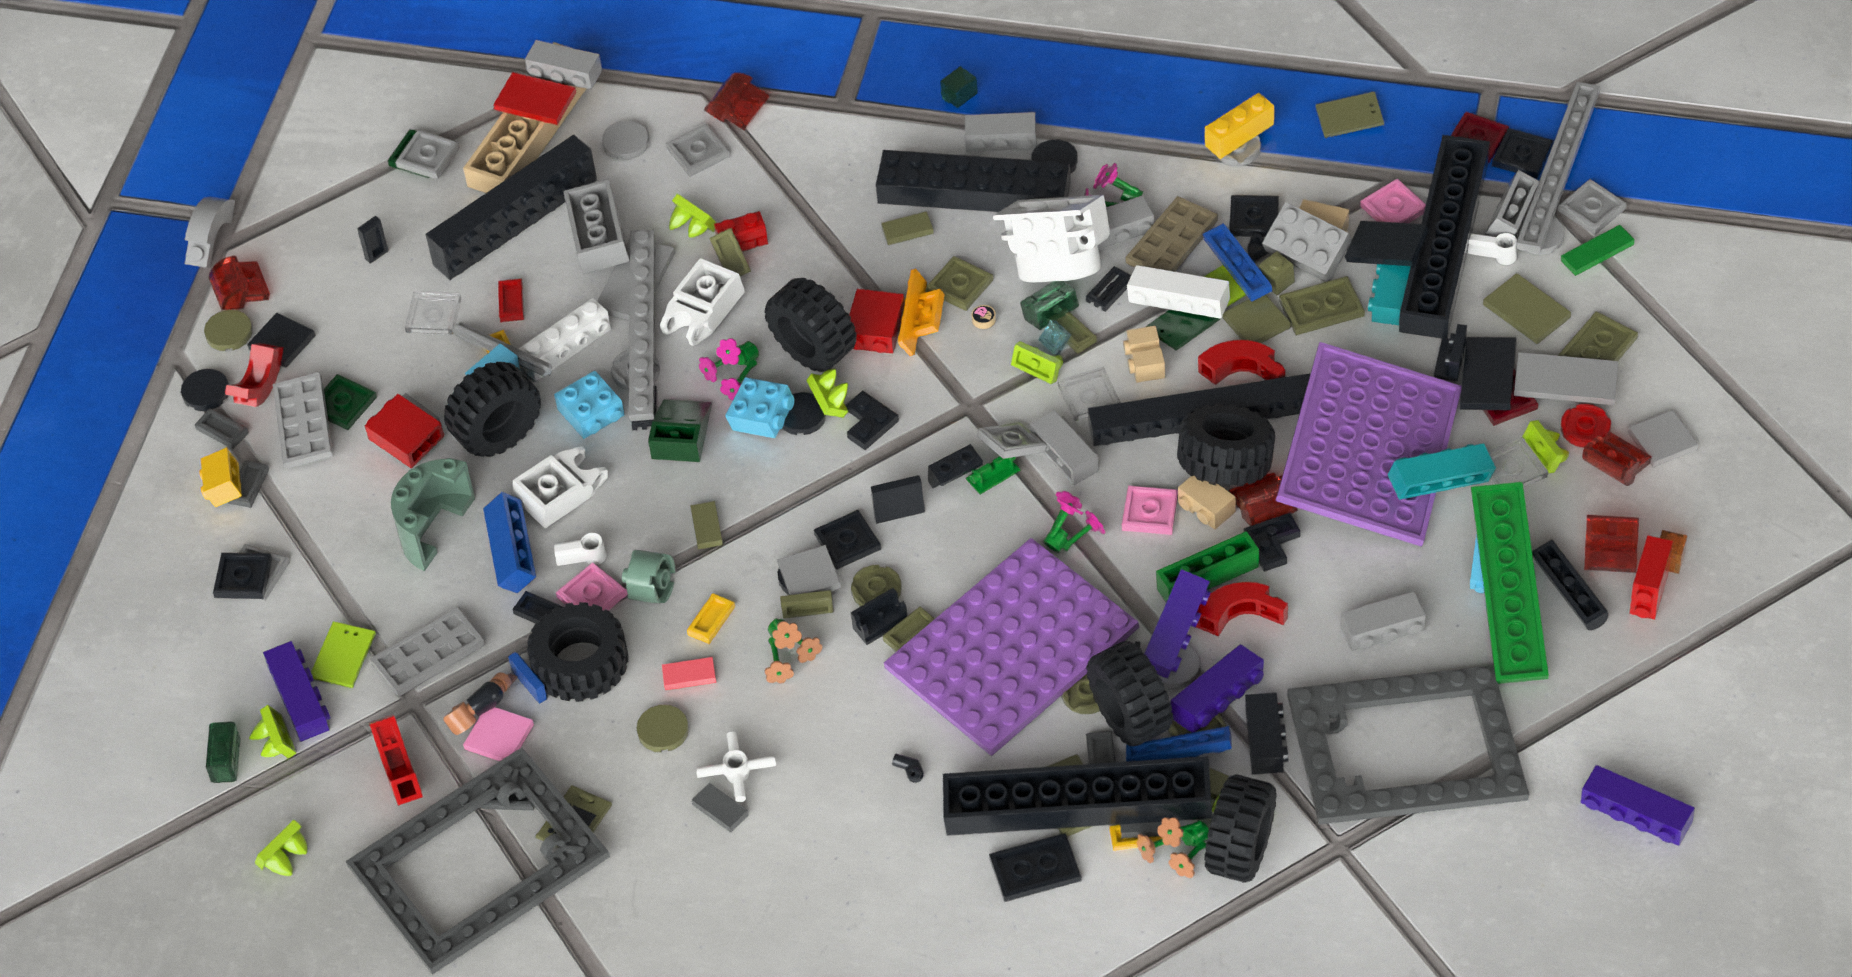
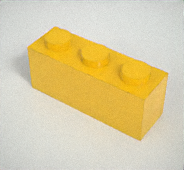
[1205,93,1274,159]

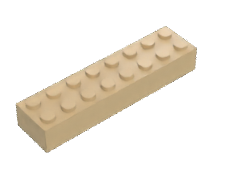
[463,42,586,193]

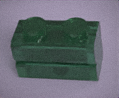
[1020,281,1079,330]
[206,721,240,783]

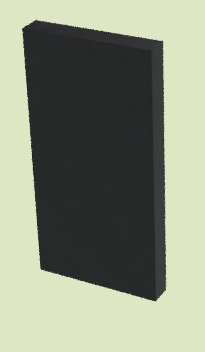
[1460,337,1517,410]

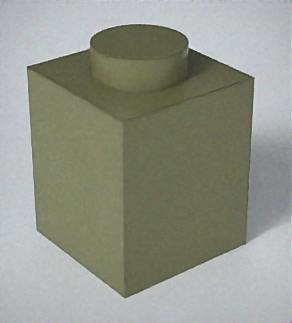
[1259,251,1295,295]

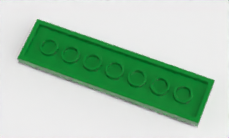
[1471,482,1549,684]

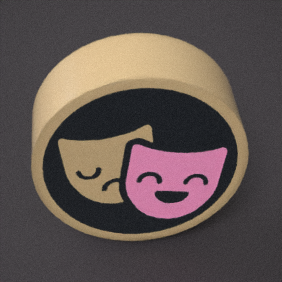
[971,305,996,329]

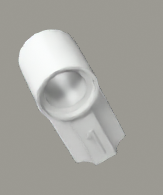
[1468,233,1517,265]
[554,533,607,566]

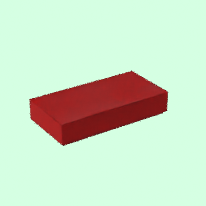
[498,278,524,323]

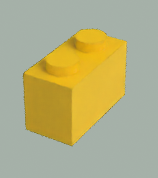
[199,447,242,507]

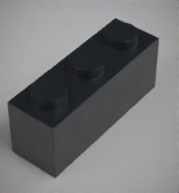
[1245,693,1288,775]

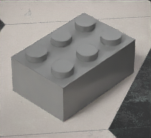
[1262,202,1352,282]

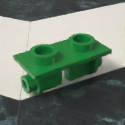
[965,456,1021,495]

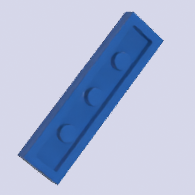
[1203,223,1273,302]
[1126,726,1232,762]

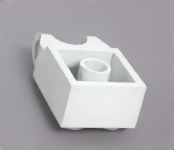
[660,258,745,346]
[513,446,608,528]

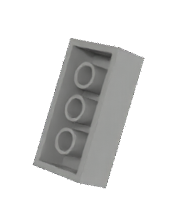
[563,179,630,274]

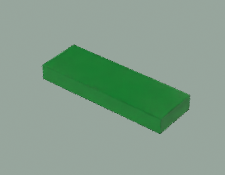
[1561,225,1635,276]

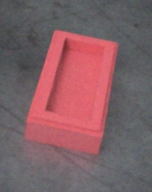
[662,657,716,690]

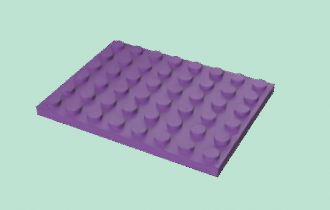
[1276,342,1462,547]
[884,538,1139,756]

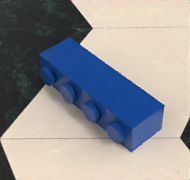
[483,492,536,593]

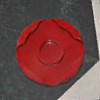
[1561,404,1611,448]

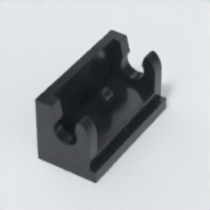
[851,588,907,645]

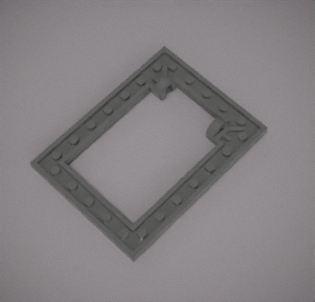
[1287,666,1529,825]
[346,747,610,975]

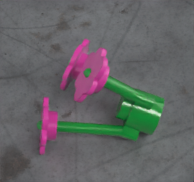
[1084,163,1144,207]
[699,338,759,400]
[1042,491,1106,553]

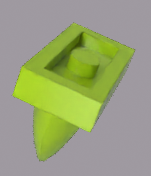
[669,193,717,238]
[1011,341,1063,384]
[806,369,848,418]
[1521,420,1569,474]
[249,705,296,759]
[255,820,307,876]

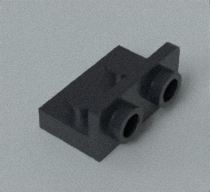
[1434,324,1467,382]
[928,444,983,488]

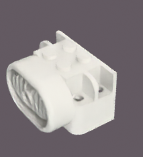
[993,195,1110,283]

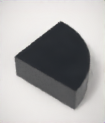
[1247,232,1269,261]

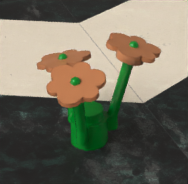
[765,618,822,683]
[1137,817,1209,878]

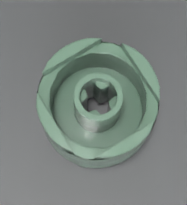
[622,549,675,604]

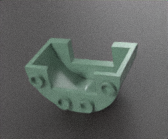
[391,458,475,571]

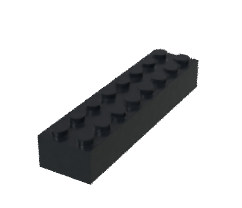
[425,134,597,280]
[876,150,1071,212]

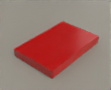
[493,72,576,125]

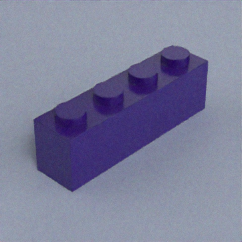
[1144,569,1211,679]
[263,641,331,742]
[1170,644,1264,733]
[1581,765,1695,846]

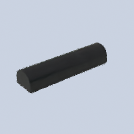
[1532,539,1609,630]

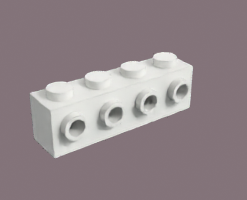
[1127,265,1230,318]
[519,298,611,381]

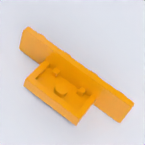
[898,268,945,356]

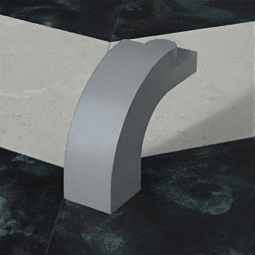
[185,197,235,268]

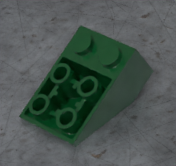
[648,399,712,462]

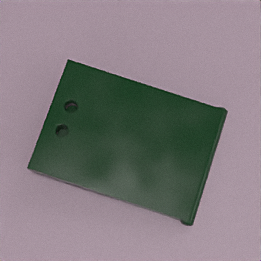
[1145,309,1221,351]

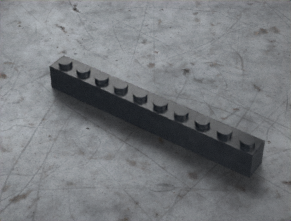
[1088,373,1310,446]

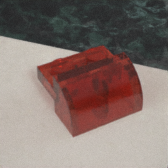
[704,73,770,131]
[208,255,270,310]
[1582,432,1652,486]
[1229,473,1298,526]
[1584,515,1639,573]

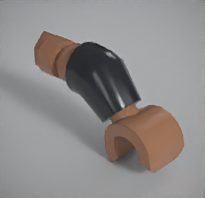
[444,672,517,735]

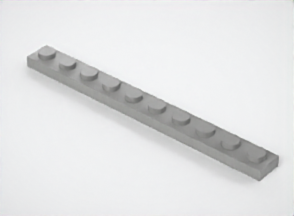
[1516,82,1600,254]
[629,229,655,421]

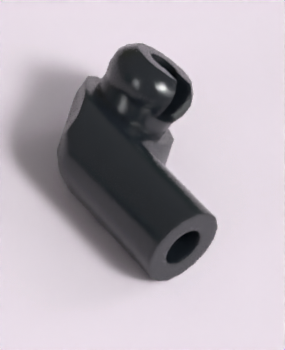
[892,753,924,783]

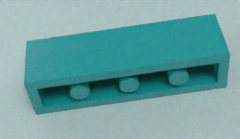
[1368,264,1411,326]
[1388,443,1496,500]

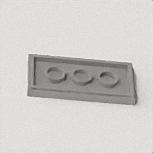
[597,239,675,320]
[1514,352,1618,405]

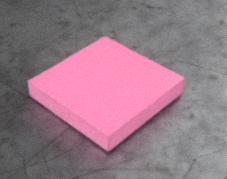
[1360,179,1426,223]
[1122,486,1178,535]
[556,563,627,611]
[463,707,534,761]

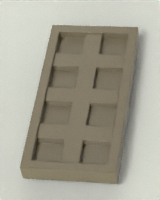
[1126,196,1218,272]

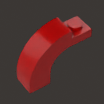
[1198,340,1285,385]
[225,343,283,407]
[1196,582,1288,637]
[369,714,423,806]

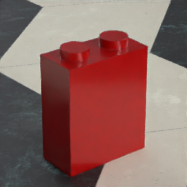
[849,289,905,354]
[364,394,444,469]
[1630,535,1673,620]

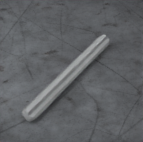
[453,322,552,377]

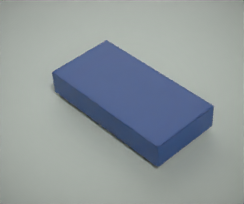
[508,652,547,704]

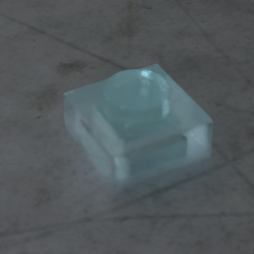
[1038,320,1071,355]

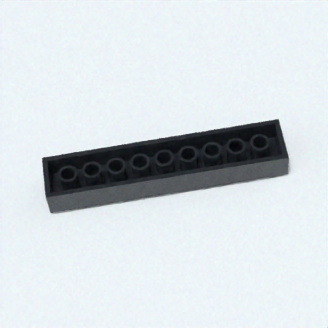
[1399,135,1490,339]
[943,756,1213,836]

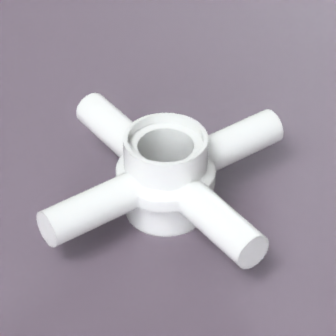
[696,732,776,802]

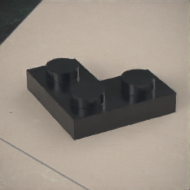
[846,390,899,450]
[1244,513,1301,572]

